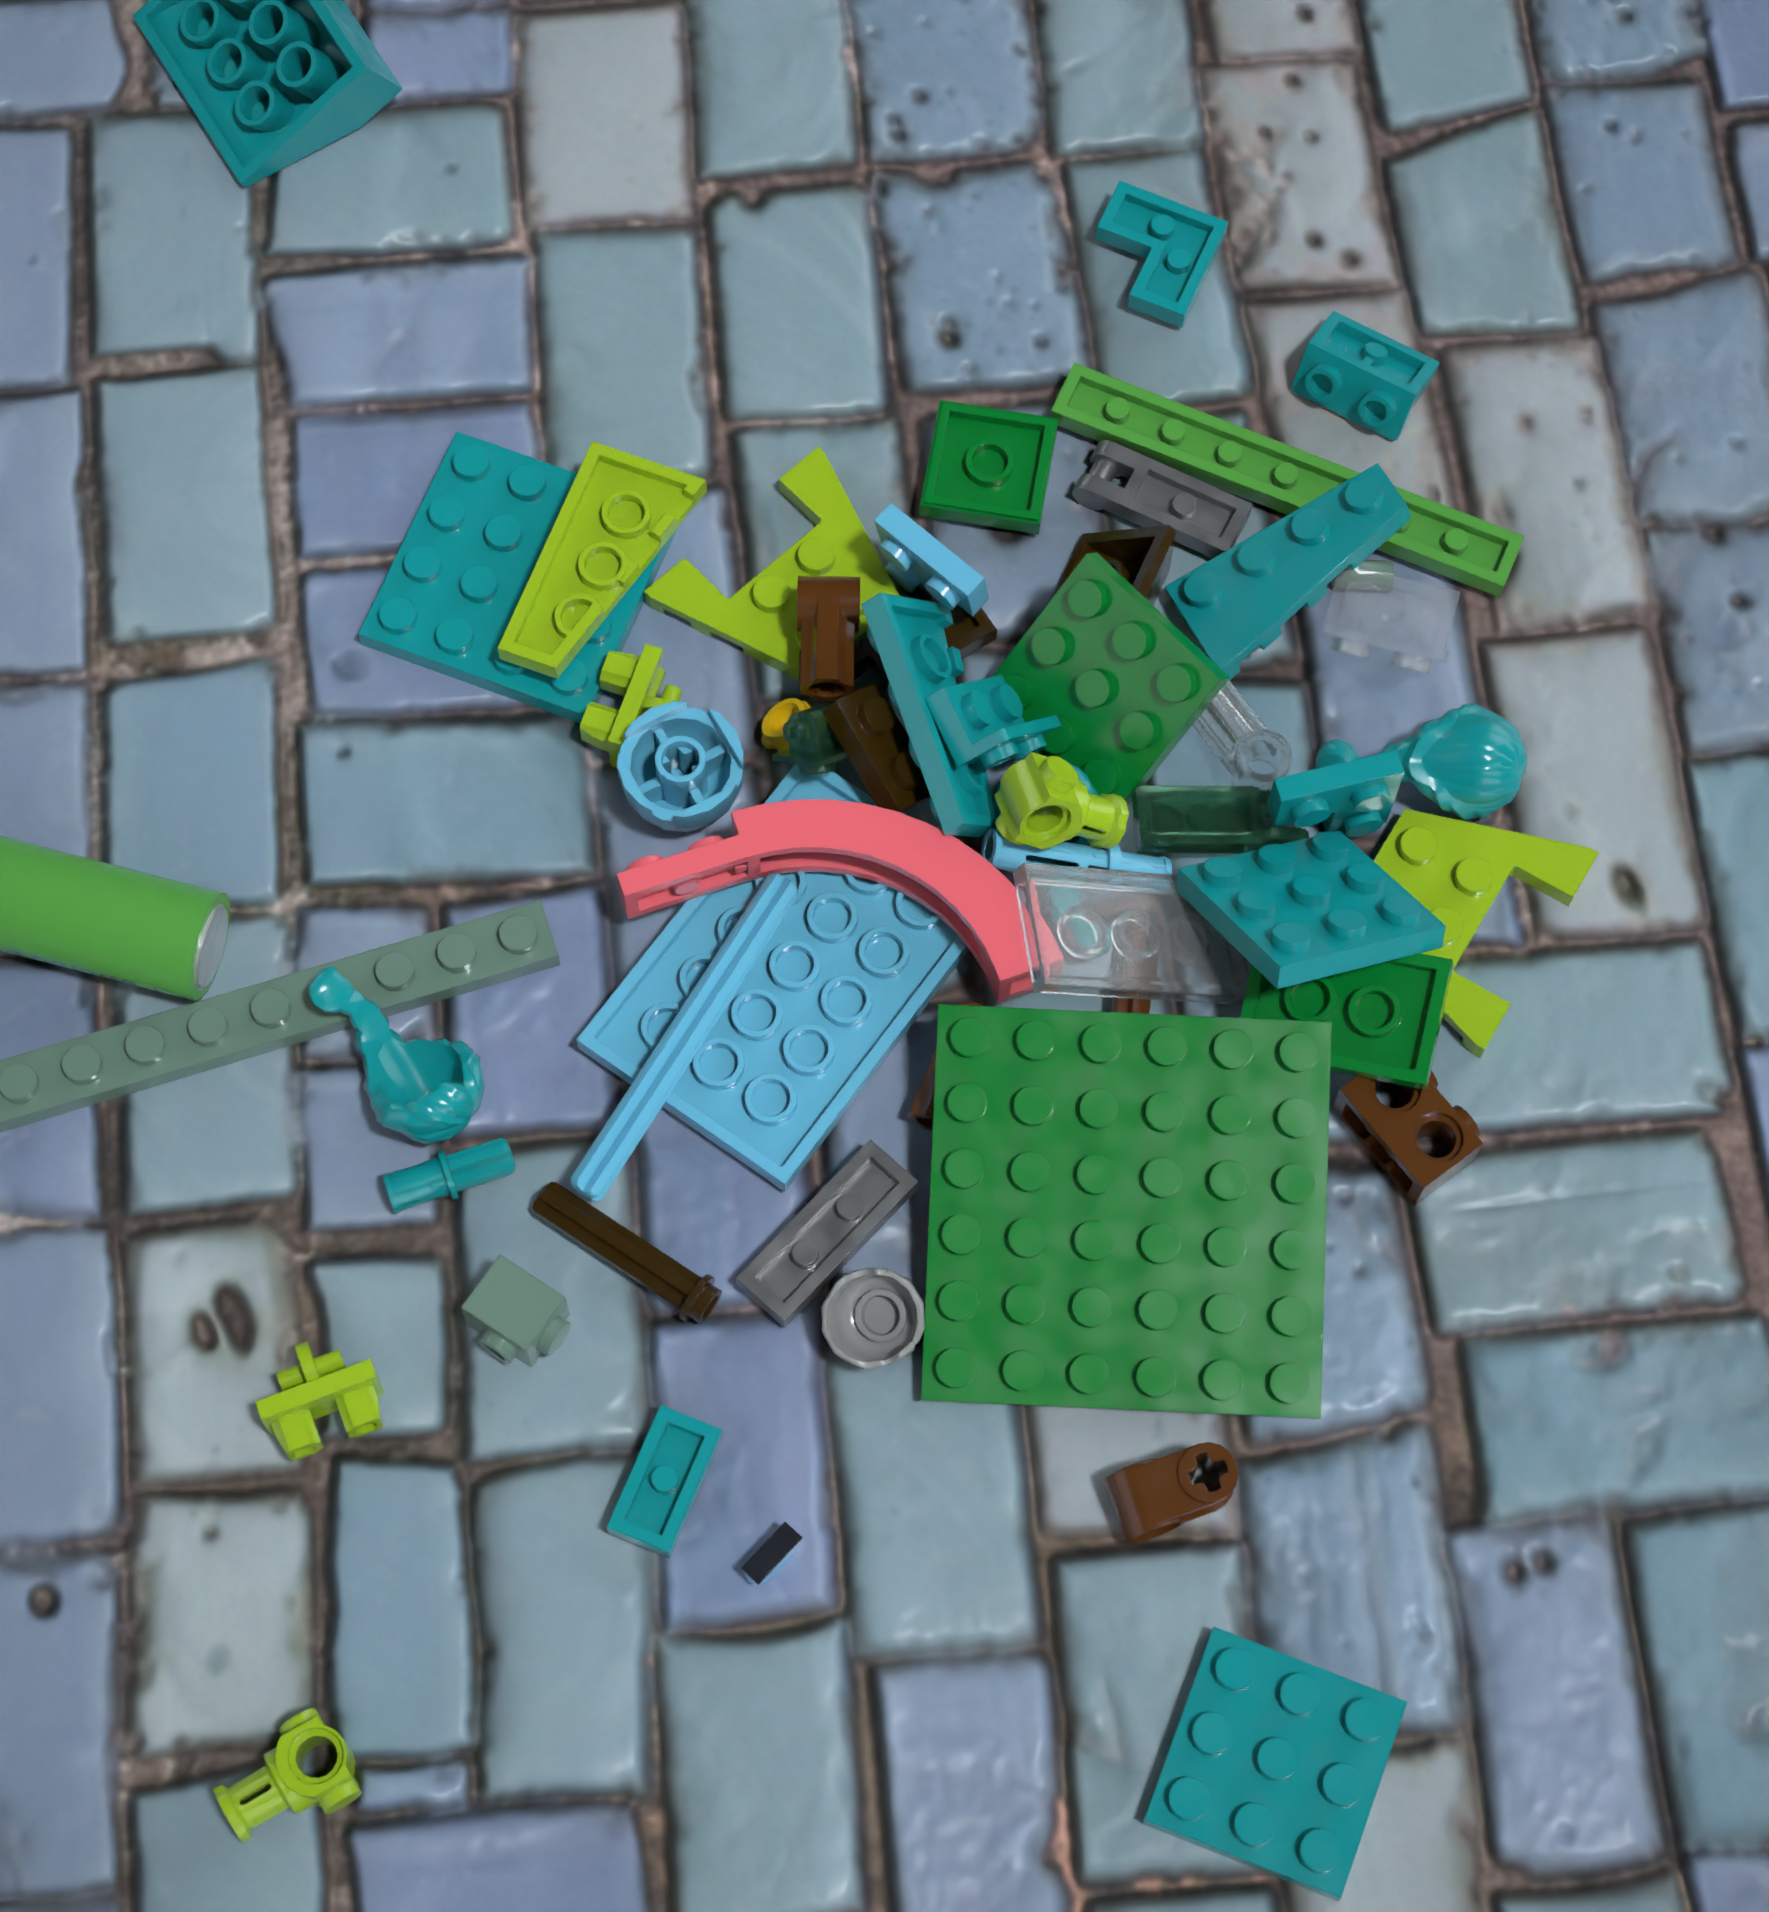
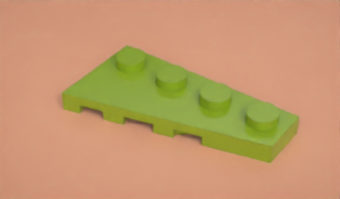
[498,441,707,679]

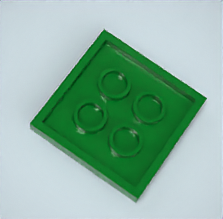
[992,552,1230,806]

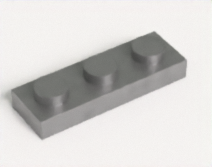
[736,1139,918,1328]

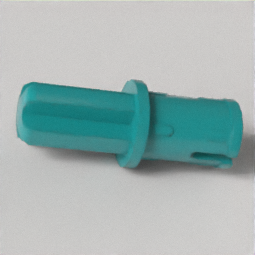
[382,1138,516,1214]

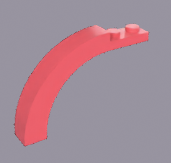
[617,799,1061,1003]

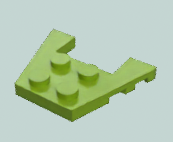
[644,446,899,681]
[1373,809,1599,1058]

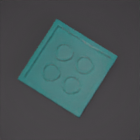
[1176,831,1446,989]
[1142,1627,1407,1901]

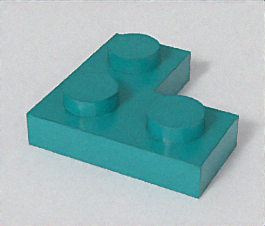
[1096,181,1229,328]
[1267,750,1404,837]

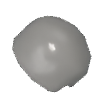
[821,1267,925,1369]

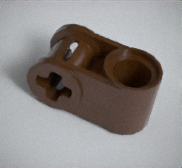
[1103,1442,1239,1545]

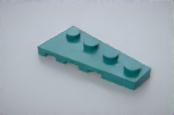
[1165,463,1412,684]
[861,593,997,837]

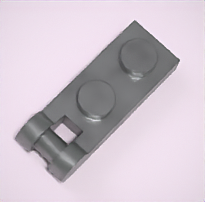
[1072,440,1253,558]

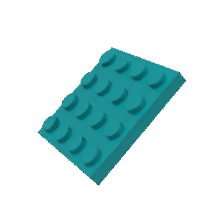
[358,431,677,723]

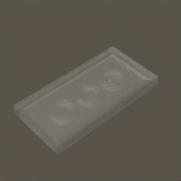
[1013,863,1252,1005]

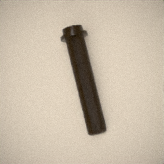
[532,1182,722,1324]

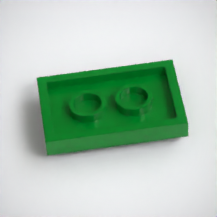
[1240,953,1453,1090]

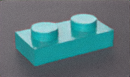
[607,1405,723,1558]

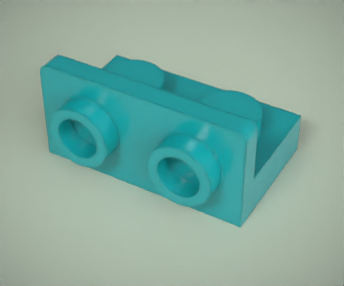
[1291,311,1440,440]
[924,675,1062,770]

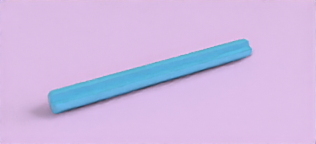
[571,873,798,1202]

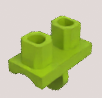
[580,643,682,768]
[255,1341,384,1461]

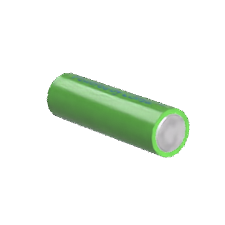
[0,835,230,1001]

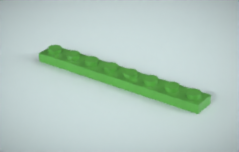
[1050,362,1525,597]

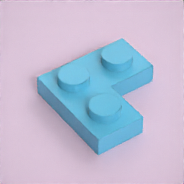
[874,502,989,616]

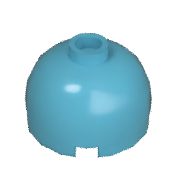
[617,701,744,832]

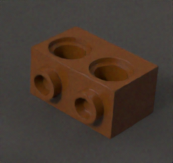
[1332,1070,1484,1206]

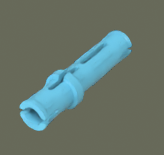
[981,828,1172,897]

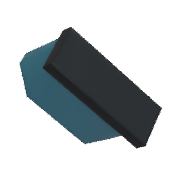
[741,1522,803,1586]

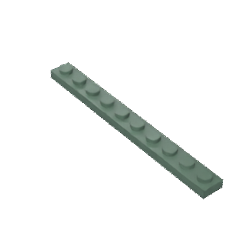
[0,900,560,1133]

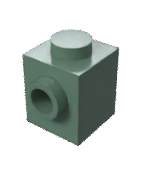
[461,1254,571,1368]

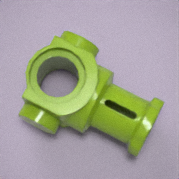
[994,752,1129,849]
[213,1708,362,1843]

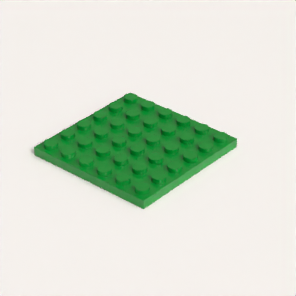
[921,1004,1332,1419]

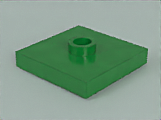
[919,400,1059,534]

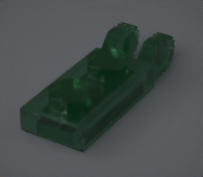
[1131,786,1309,854]

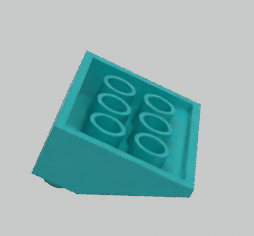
[132,0,403,187]

